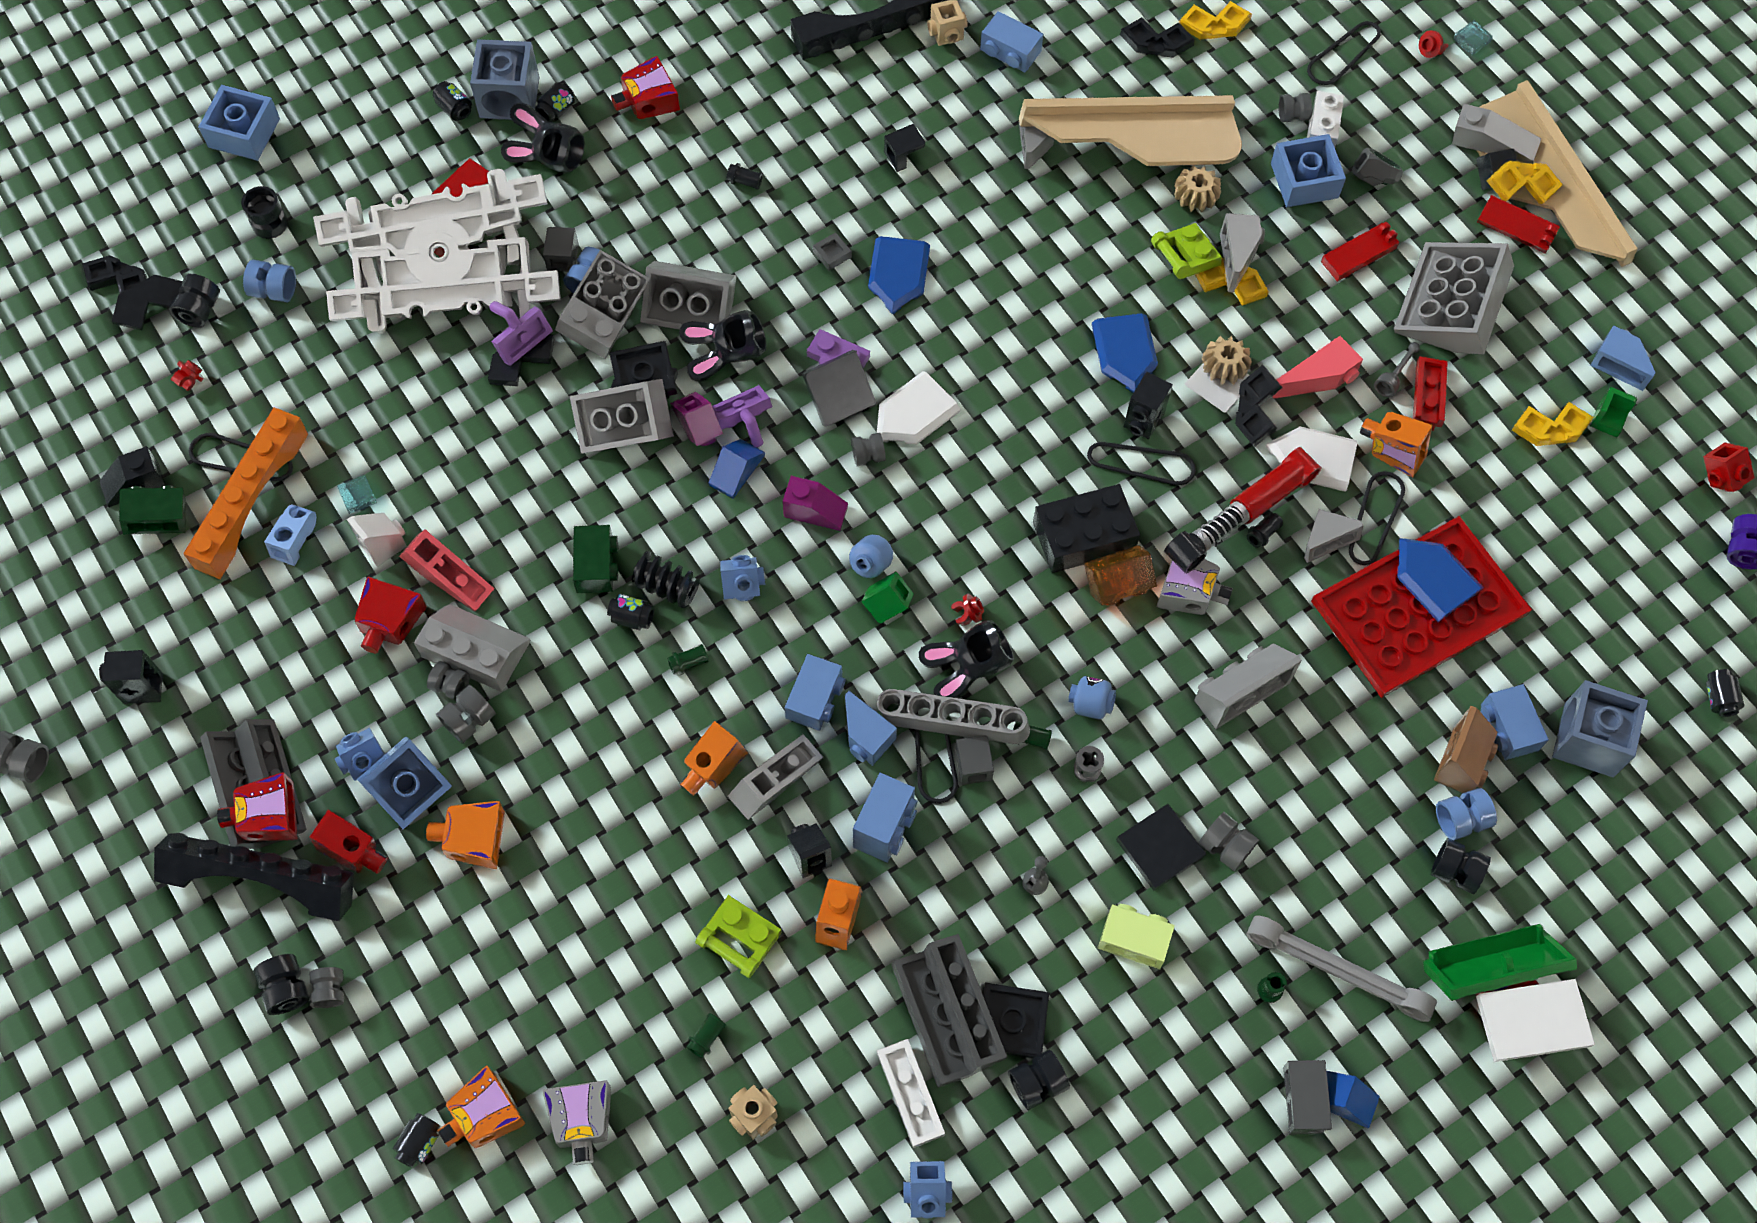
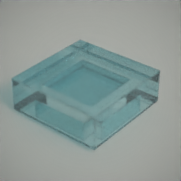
[1453,20,1493,55]
[337,475,377,514]

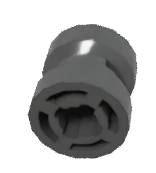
[1278,93,1312,122]
[851,433,886,467]
[427,661,470,701]
[309,967,344,1008]

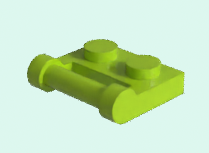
[1151,223,1222,279]
[695,895,782,978]

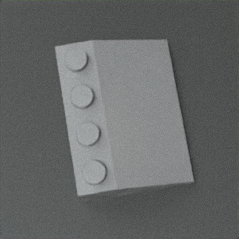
[1394,242,1514,354]

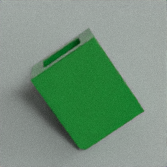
[1590,387,1637,437]
[861,571,914,623]

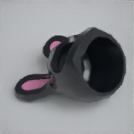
[501,102,585,173]
[679,310,767,381]
[919,620,1014,699]

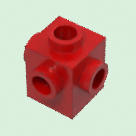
[1703,442,1755,492]

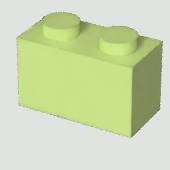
[1098,904,1175,969]

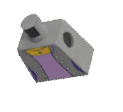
[1156,559,1233,615]
[543,1080,611,1165]

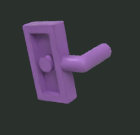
[490,301,553,366]
[807,329,870,368]
[712,385,772,447]

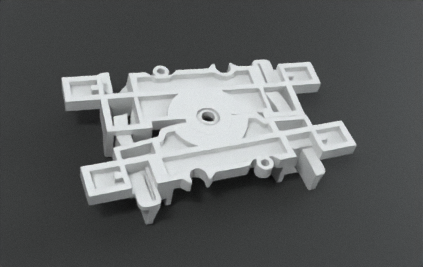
[313,169,561,334]

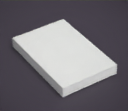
[1476,979,1595,1062]

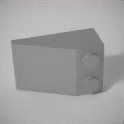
[569,379,674,454]

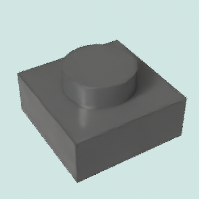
[813,232,852,271]

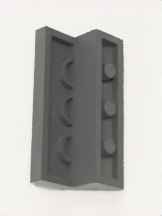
[200,719,307,849]
[891,934,1007,1088]

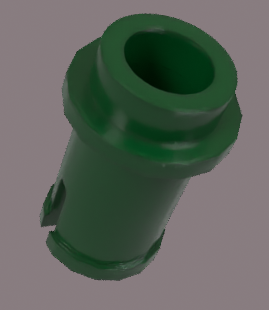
[667,644,709,675]
[1013,722,1052,750]
[1257,972,1287,1003]
[687,1013,726,1058]

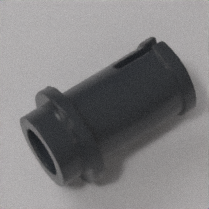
[726,163,763,190]
[1246,511,1283,548]

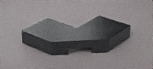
[1120,17,1195,58]
[82,255,147,293]
[112,275,182,331]
[488,334,555,386]
[1235,364,1283,447]

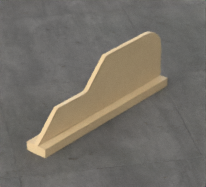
[1476,80,1638,267]
[1019,95,1242,166]

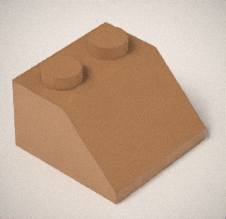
[1434,706,1498,793]

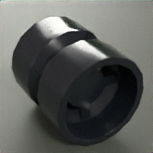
[241,186,288,239]
[169,274,220,328]
[1430,838,1491,895]
[253,954,310,1015]
[1008,1049,1070,1111]

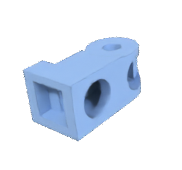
[264,504,317,566]

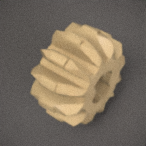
[1174,165,1221,212]
[1202,336,1252,385]

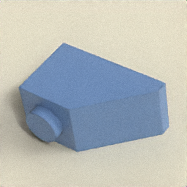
[1590,326,1655,391]
[845,691,897,766]

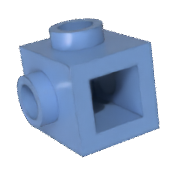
[720,555,765,601]
[335,727,385,781]
[903,1161,952,1219]

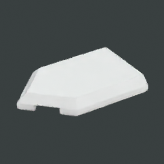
[877,371,960,444]
[1265,426,1357,492]

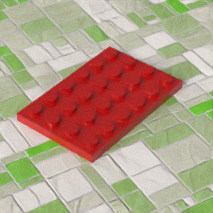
[1311,516,1532,698]

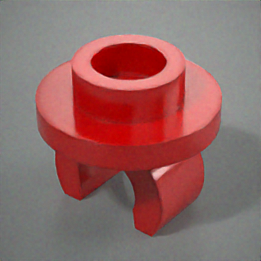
[1419,30,1449,58]
[171,360,204,391]
[951,593,984,626]

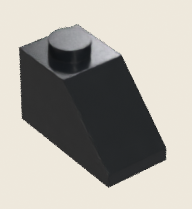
[100,446,166,507]
[787,823,832,878]

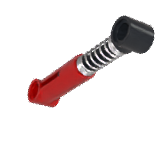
[1164,447,1322,574]

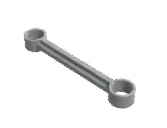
[1246,916,1437,1022]

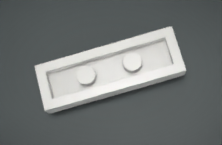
[877,1039,945,1148]

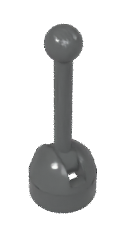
[1374,342,1420,397]
[1023,856,1049,895]

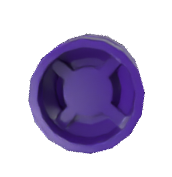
[1727,514,1757,570]

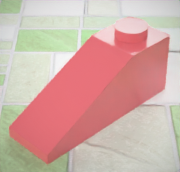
[1272,336,1363,399]
[399,529,495,612]

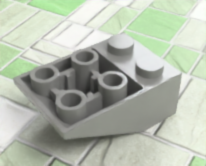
[555,250,650,359]

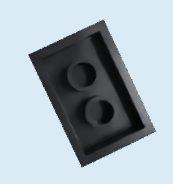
[1033,484,1140,573]

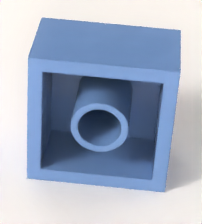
[198,85,280,161]
[1271,134,1346,207]
[357,737,452,829]
[853,773,918,863]

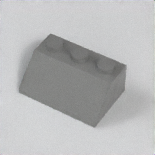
[640,261,737,330]
[414,604,531,692]
[1194,643,1302,729]

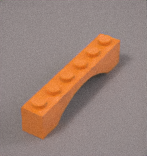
[183,407,308,579]

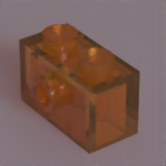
[1084,545,1157,605]

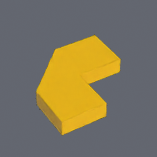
[1179,1,1252,40]
[1487,161,1563,205]
[1195,258,1269,306]
[1511,402,1594,446]

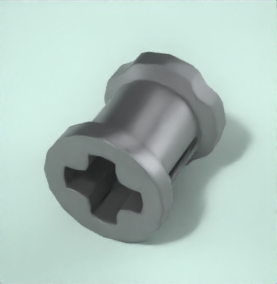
[1074,746,1104,782]

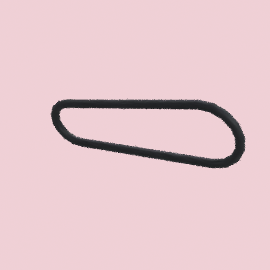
[1307,21,1381,85]
[188,433,293,481]
[1087,442,1196,485]
[1349,471,1405,566]
[915,694,958,804]

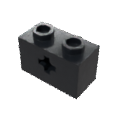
[1123,372,1173,439]
[99,650,163,704]

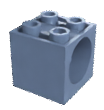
[470,39,540,120]
[1552,680,1648,777]

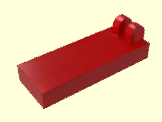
[1477,195,1560,254]
[1321,222,1400,282]
[1413,356,1448,431]

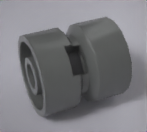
[436,685,496,744]
[0,731,49,783]
[1199,812,1260,872]

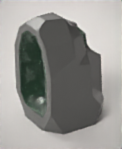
[1352,148,1403,186]

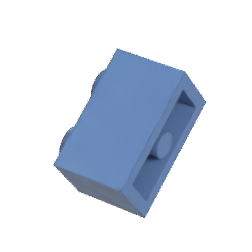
[980,11,1044,73]
[784,654,846,731]
[1481,684,1549,760]

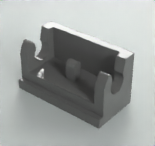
[1283,1060,1332,1135]

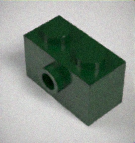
[119,485,186,535]
[573,525,619,593]

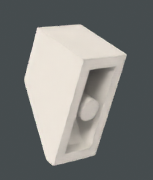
[347,513,407,566]

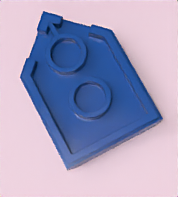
[868,236,930,314]
[1091,313,1158,393]
[1397,538,1484,622]

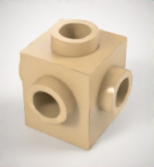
[927,0,967,46]
[728,1085,778,1140]

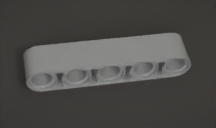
[877,689,1030,744]

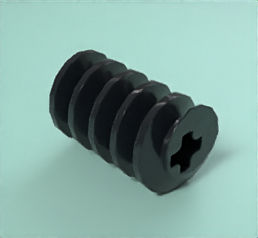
[632,551,700,608]

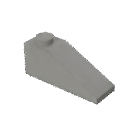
[1452,104,1541,164]
[1220,213,1265,292]
[728,734,823,820]

